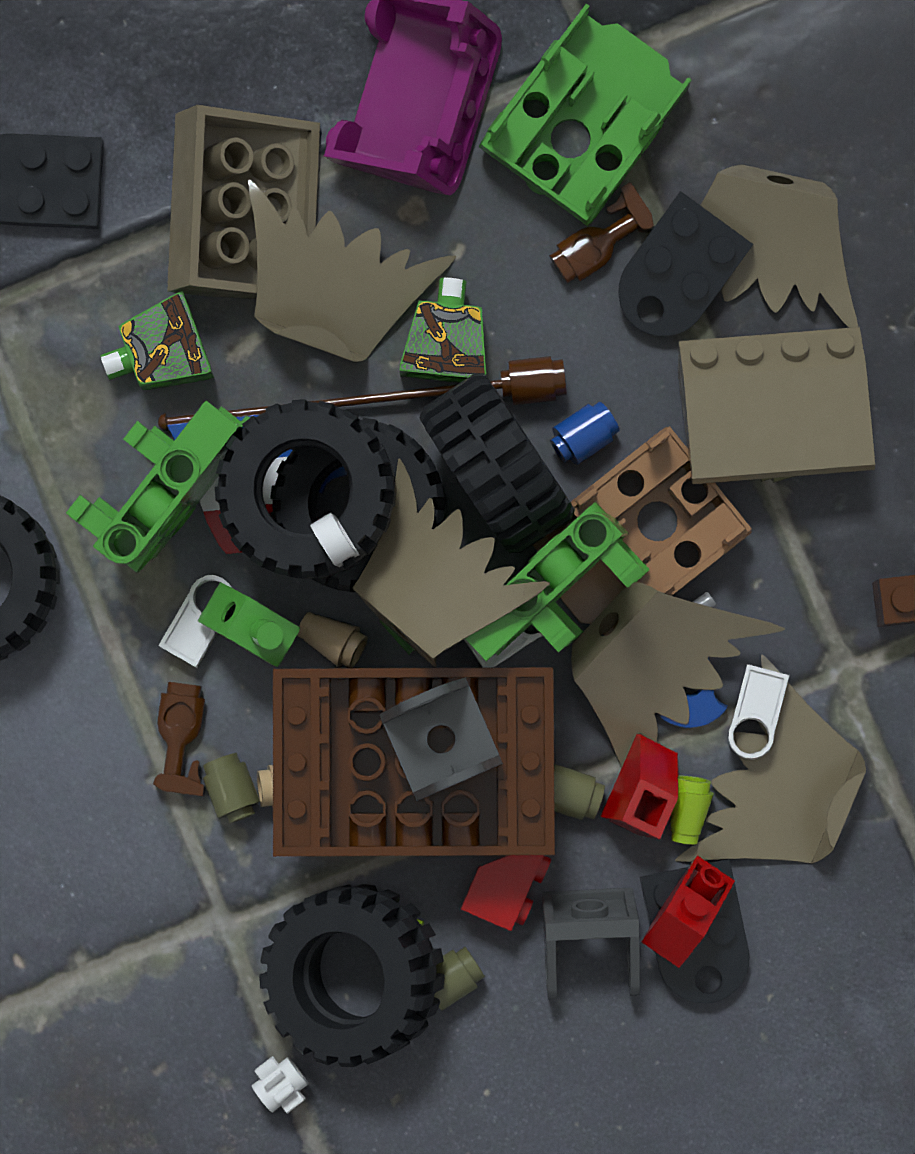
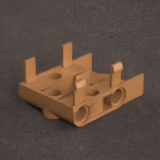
[533,426,752,636]

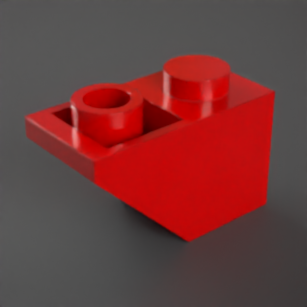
[600,734,678,839]
[461,855,552,931]
[641,855,735,968]

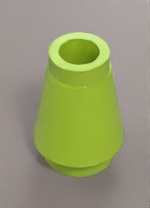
[670,775,714,845]

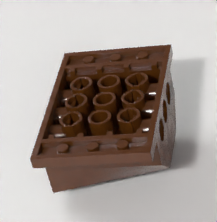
[273,667,555,857]

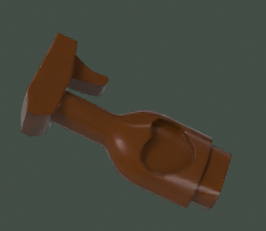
[549,182,654,284]
[153,682,206,796]

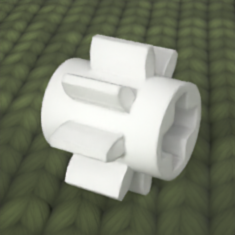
[251,1056,309,1114]

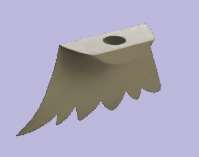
[701,165,858,328]
[248,180,456,362]
[353,458,550,668]
[571,582,785,768]
[675,655,866,864]

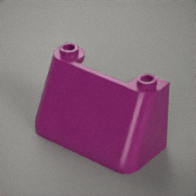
[324,0,502,195]

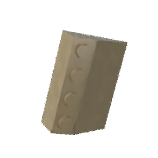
[167,105,320,299]
[678,327,875,484]

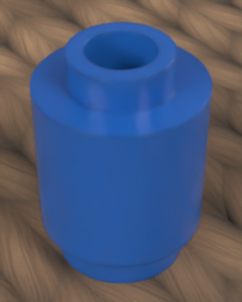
[550,402,620,465]

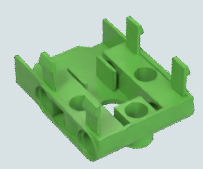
[479,4,691,226]
[66,401,250,573]
[465,502,650,661]

